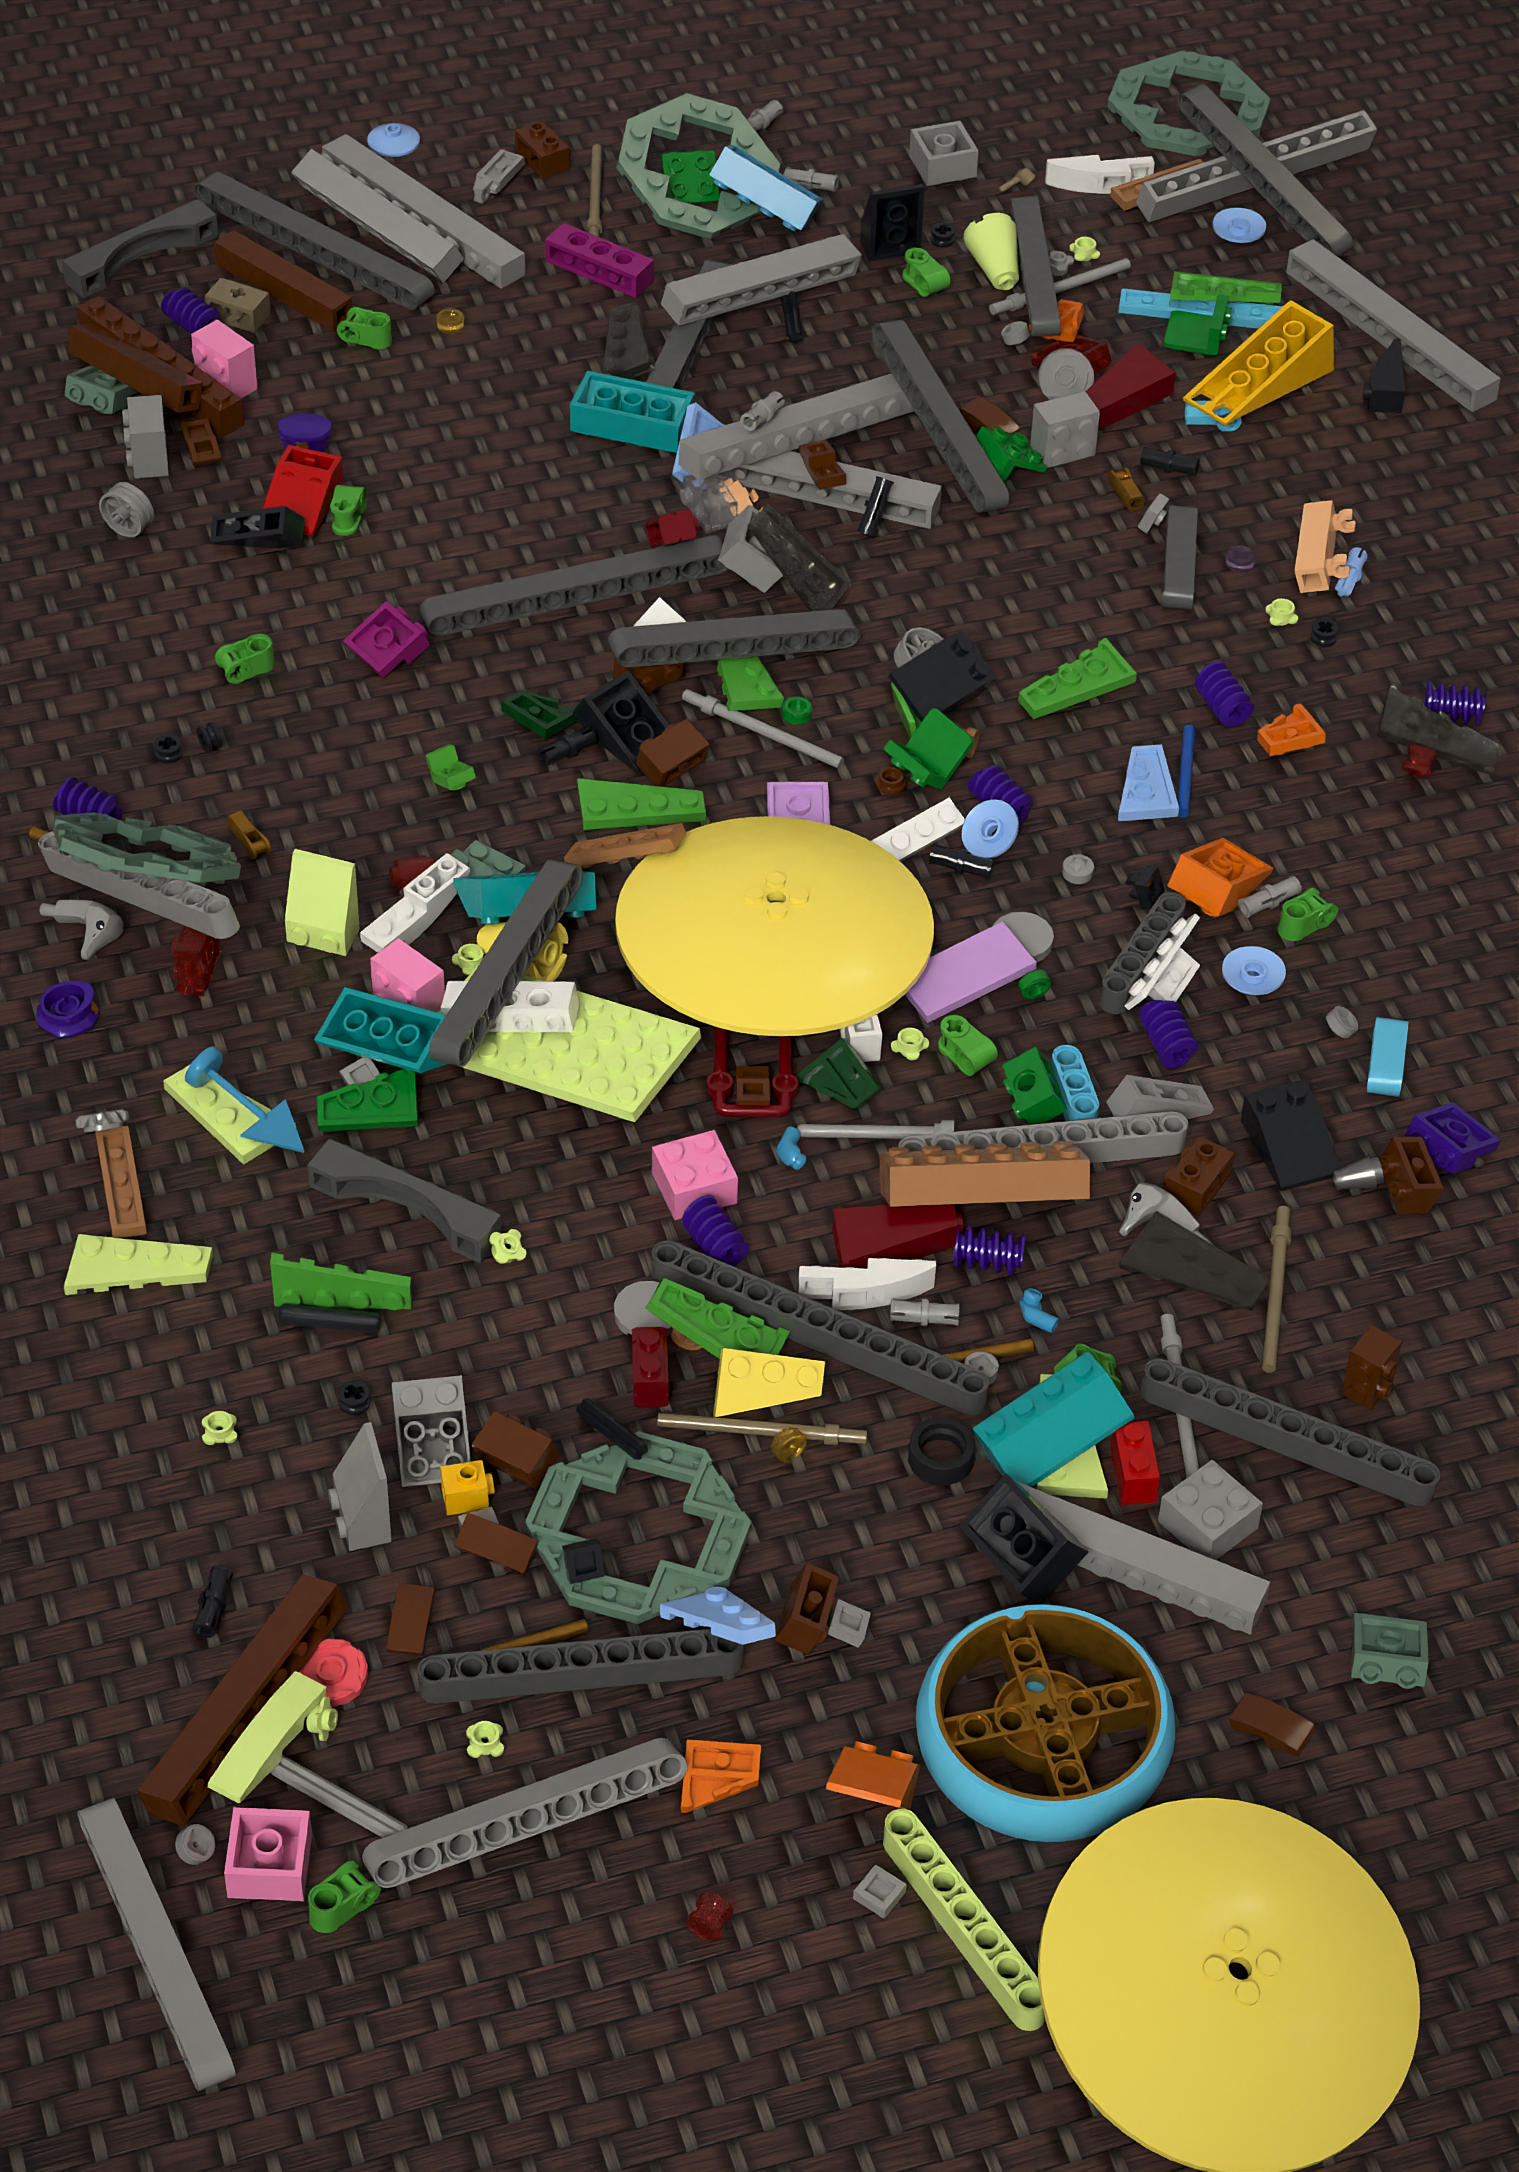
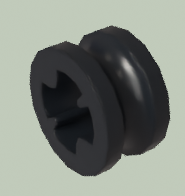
[930,222,955,248]
[1310,618,1339,647]
[196,722,223,753]
[154,734,182,764]
[338,1380,370,1415]

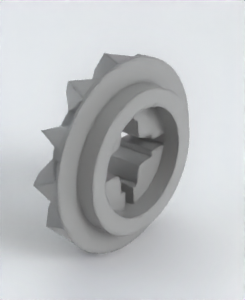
[75,1109,129,1132]

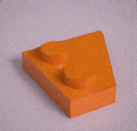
[1029,299,1085,342]
[1257,703,1326,756]
[681,1740,761,1813]

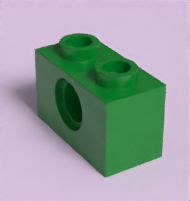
[1002,1047,1068,1125]

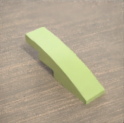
[208,1671,327,1804]

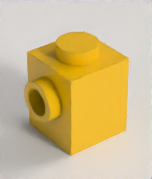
[440,1460,494,1516]

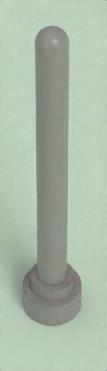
[796,1120,954,1139]

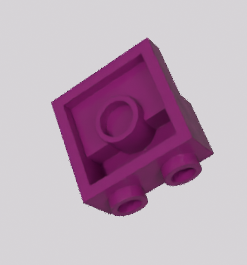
[343,601,430,678]

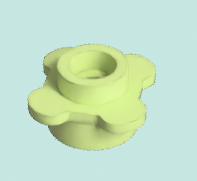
[1069,237,1100,261]
[1265,598,1298,626]
[452,944,484,975]
[891,1028,929,1060]
[489,1229,526,1264]
[202,1411,237,1445]
[306,1696,338,1741]
[466,1721,504,1758]

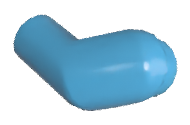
[776,1127,807,1170]
[1019,1288,1059,1334]

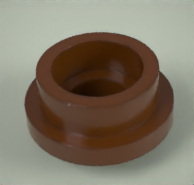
[876,767,906,795]

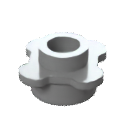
[1049,251,1074,276]

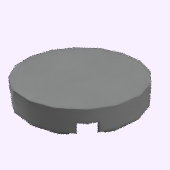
[1038,348,1094,400]
[993,912,1054,962]
[614,1281,673,1336]

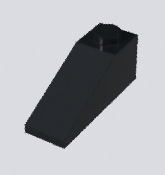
[1362,339,1405,413]
[210,506,305,549]

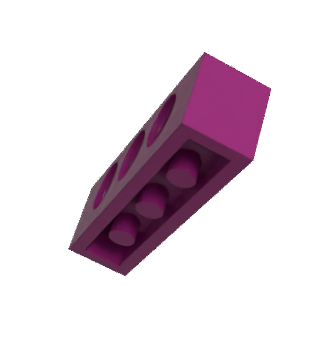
[545,223,654,298]

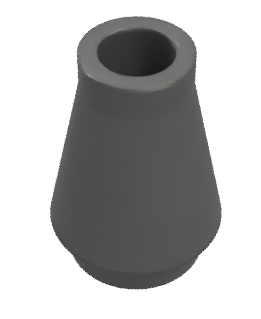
[1333,1156,1384,1190]

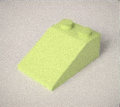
[285,849,360,956]

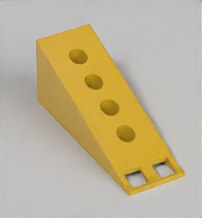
[1183,300,1334,426]

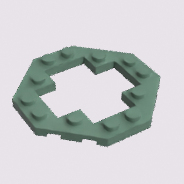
[1108,51,1271,156]
[616,93,780,239]
[52,812,241,886]
[525,1431,751,1624]

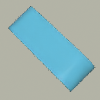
[1366,1017,1409,1097]
[1051,1045,1099,1121]

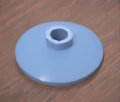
[367,123,420,157]
[1212,208,1266,243]
[962,799,1019,859]
[1222,946,1286,995]

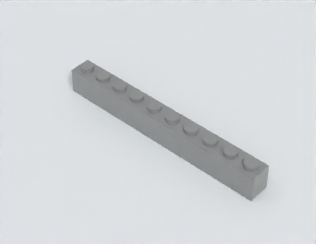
[1136,110,1377,222]
[322,134,525,289]
[1286,239,1501,413]
[678,373,914,480]

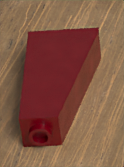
[1085,344,1176,431]
[832,1204,963,1269]

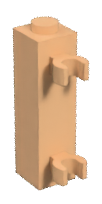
[1295,500,1356,593]

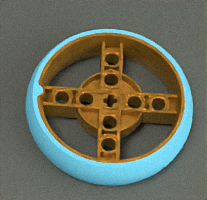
[916,1604,1175,1842]

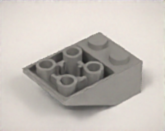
[391,1375,471,1488]

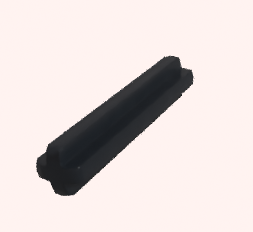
[781,291,803,343]
[279,1304,381,1333]
[576,1398,648,1460]

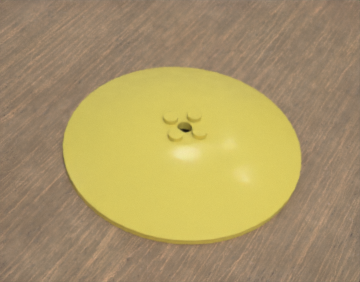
[615,816,934,1036]
[1038,1798,1420,2172]

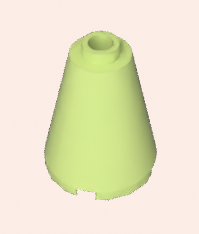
[963,213,1019,290]

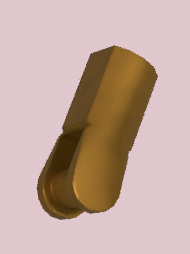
[1108,467,1145,512]
[226,810,271,860]

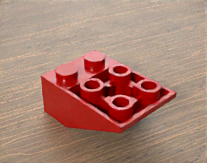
[263,445,344,537]

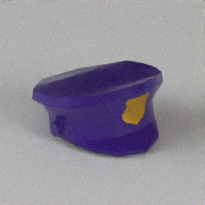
[278,413,333,452]
[36,981,100,1039]

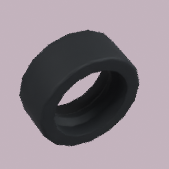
[908,1417,975,1486]

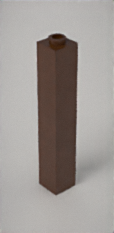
[214,230,352,332]
[68,323,203,413]

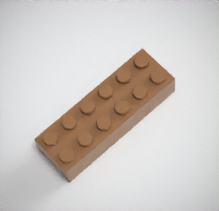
[880,1141,1090,1206]

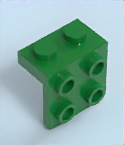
[660,150,719,205]
[1164,295,1232,356]
[976,426,1048,483]
[884,708,974,790]

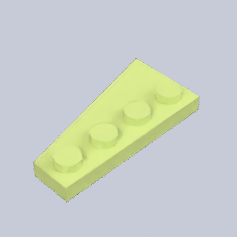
[163,1065,296,1164]
[64,1234,213,1295]
[1037,1374,1108,1499]

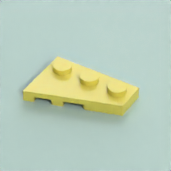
[713,1348,825,1417]

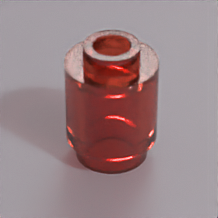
[389,855,435,891]

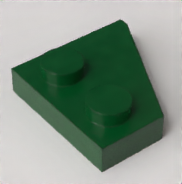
[501,690,579,739]
[795,1038,883,1110]

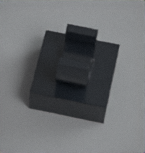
[1125,865,1165,910]
[562,1538,605,1584]

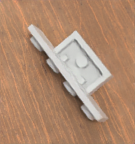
[1125,914,1200,1010]

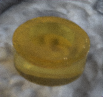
[436,308,464,333]
[771,1427,807,1463]

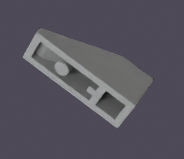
[1106,1075,1214,1119]

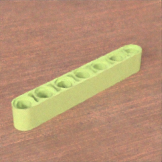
[883,1809,1045,2031]

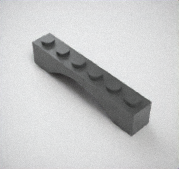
[62,199,218,298]
[307,1139,502,1263]

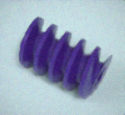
[161,287,220,334]
[1195,661,1254,727]
[1424,680,1487,726]
[968,765,1033,826]
[53,776,123,820]
[1139,1000,1198,1070]
[682,1195,749,1267]
[954,1225,1026,1276]

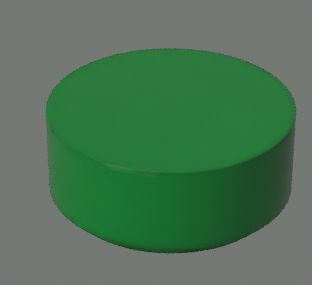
[782,697,812,725]
[1018,970,1052,999]

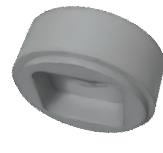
[1001,321,1030,345]
[1062,854,1094,884]
[1326,1006,1358,1038]
[964,1351,999,1385]
[175,1824,215,1865]

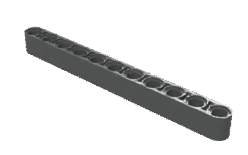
[194,171,435,310]
[419,536,728,636]
[652,1240,989,1415]

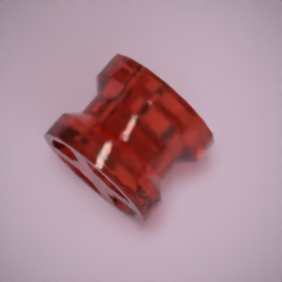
[1402,745,1438,778]
[686,1892,733,1941]

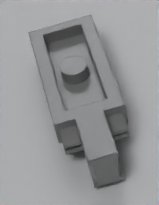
[473,149,525,204]

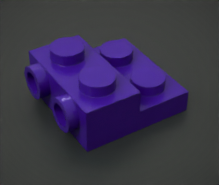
[1405,1102,1501,1174]

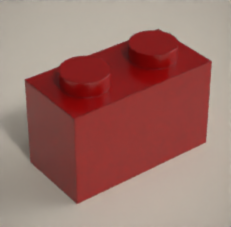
[1110,1421,1160,1505]

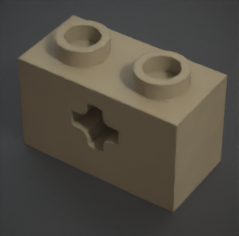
[204,278,271,333]

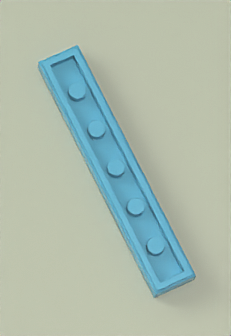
[1118,288,1283,329]

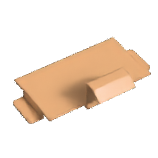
[719,478,759,517]

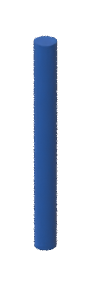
[1178,725,1195,818]

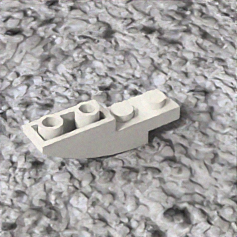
[1045,155,1155,194]
[360,853,470,952]
[798,1258,936,1310]

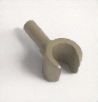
[998,168,1035,193]

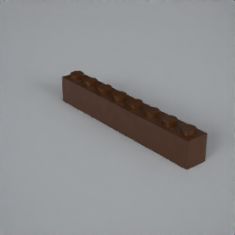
[77,296,244,438]
[137,1574,348,1826]

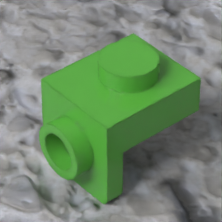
[426,744,476,790]

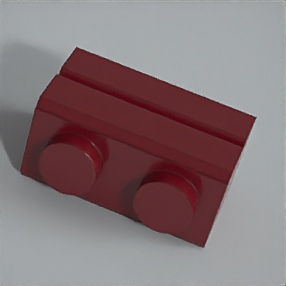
[645,509,699,549]
[632,1327,669,1408]

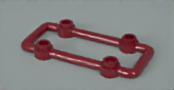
[707,1026,798,1118]

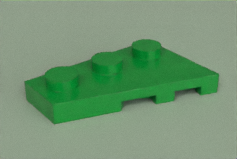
[317,1069,418,1132]

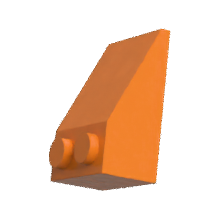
[1167,838,1273,917]
[826,1741,921,1809]

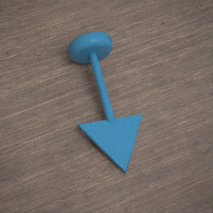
[185,1046,304,1153]

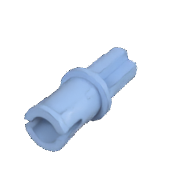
[1335,547,1368,597]

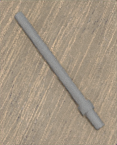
[989,258,1130,315]
[682,689,844,769]
[1160,1314,1199,1478]

